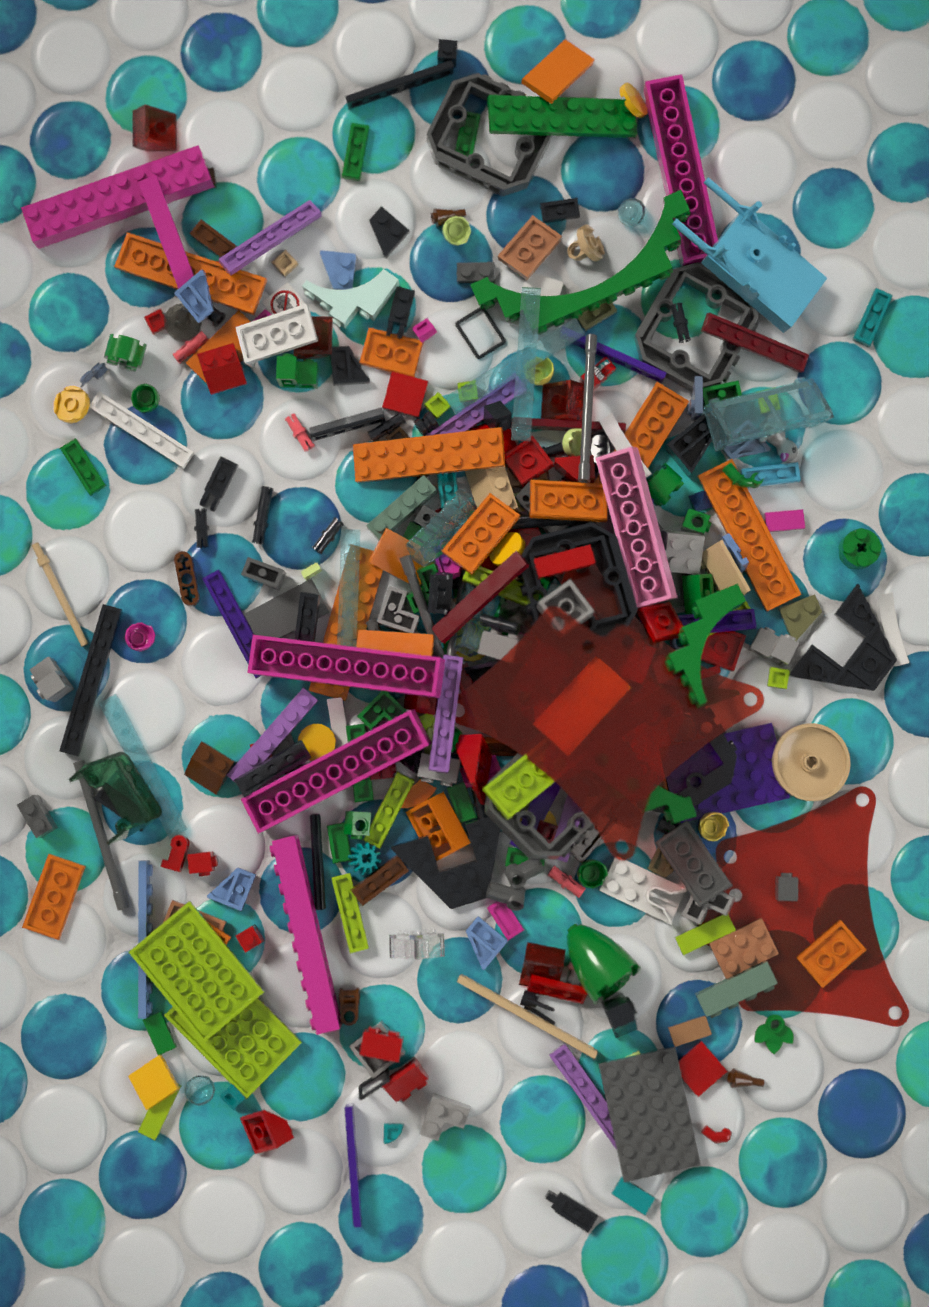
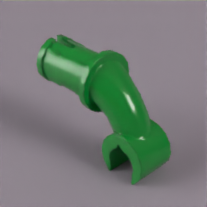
[722,463,764,489]

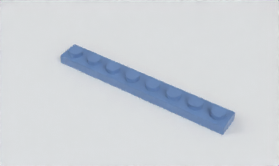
[138,860,153,1019]

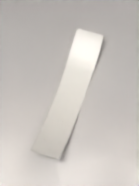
[600,413,651,478]
[878,592,909,666]
[327,697,348,749]

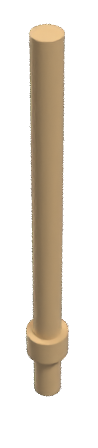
[32,542,88,647]

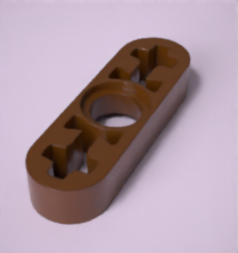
[174,551,200,606]

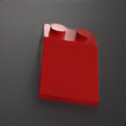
[456,734,492,805]

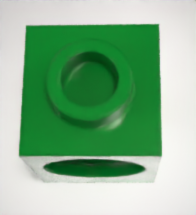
[681,508,712,535]
[344,811,371,839]

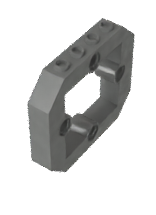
[426,73,553,197]
[634,262,759,392]
[485,732,614,859]

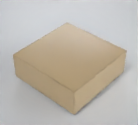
[272,250,299,277]

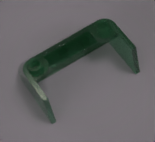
[69,752,162,845]

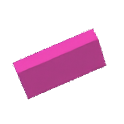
[764,509,805,532]
[487,901,524,941]

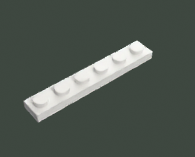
[89,391,194,468]

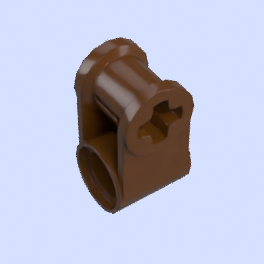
[339,987,360,1026]

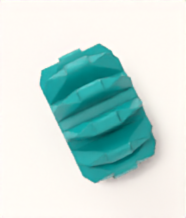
[348,842,381,875]

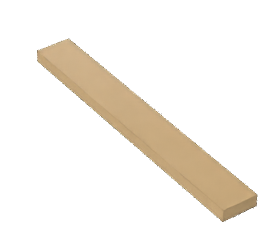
[457,974,598,1059]

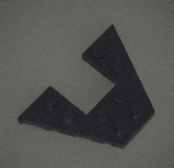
[789,584,897,691]
[391,816,500,909]

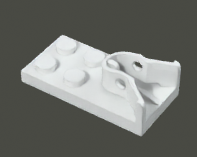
[235,304,318,368]
[599,855,687,925]

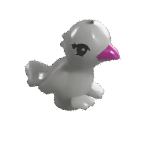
[759,411,798,462]

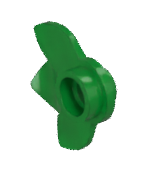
[754,1014,794,1054]

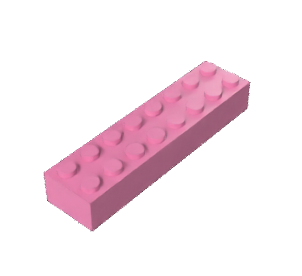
[595,447,678,608]

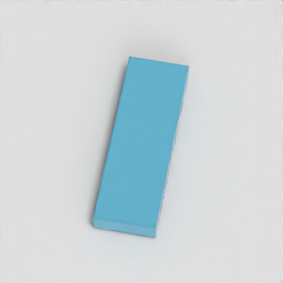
[741,462,801,488]

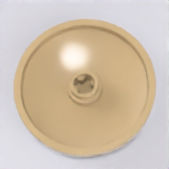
[772,723,850,801]

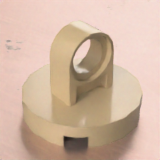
[567,224,605,262]

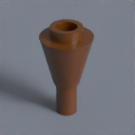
[431,208,466,227]
[727,1068,764,1088]

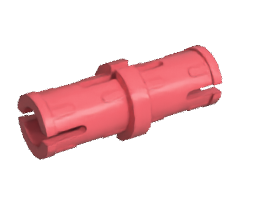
[172,331,209,364]
[285,413,315,452]
[547,865,586,898]

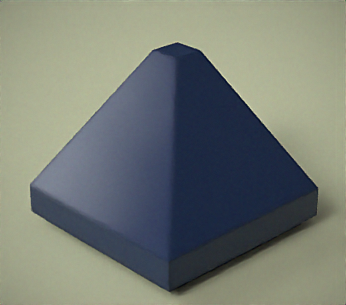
[688,490,712,512]

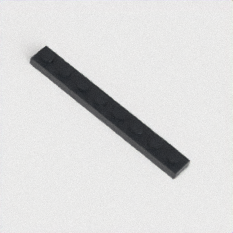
[59,604,122,757]

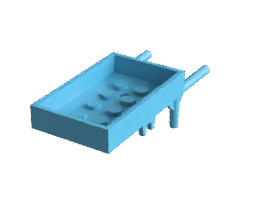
[672,177,827,333]

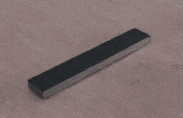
[345,60,454,109]

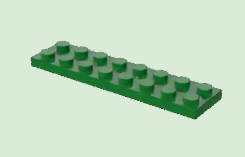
[487,95,637,138]

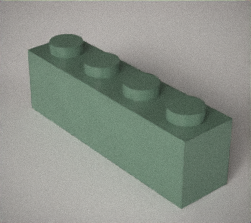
[366,475,437,541]
[695,960,778,1018]

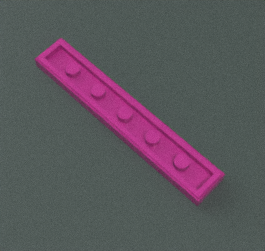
[139,175,194,289]

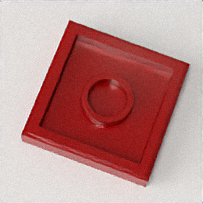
[382,371,428,418]
[504,435,554,487]
[637,602,684,643]
[701,631,746,672]
[678,1041,728,1097]

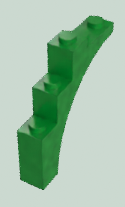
[665,583,746,708]

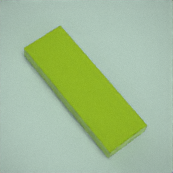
[674,914,736,955]
[138,1083,182,1140]

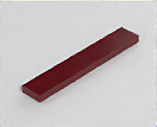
[701,312,809,373]
[511,417,626,434]
[432,550,529,644]

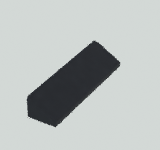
[309,408,385,441]

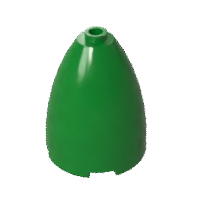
[566,924,641,1005]

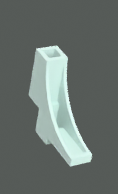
[302,269,400,329]

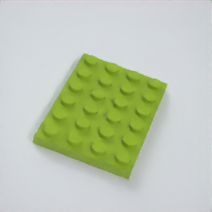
[129,901,265,1043]
[164,998,302,1099]

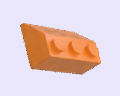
[406,791,471,861]

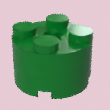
[104,334,147,372]
[647,463,684,507]
[838,528,882,569]

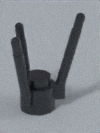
[520,990,555,1025]

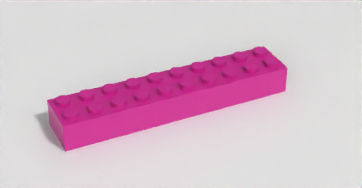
[643,74,718,267]
[21,145,214,249]
[247,635,445,698]
[241,709,432,834]
[269,835,343,1035]

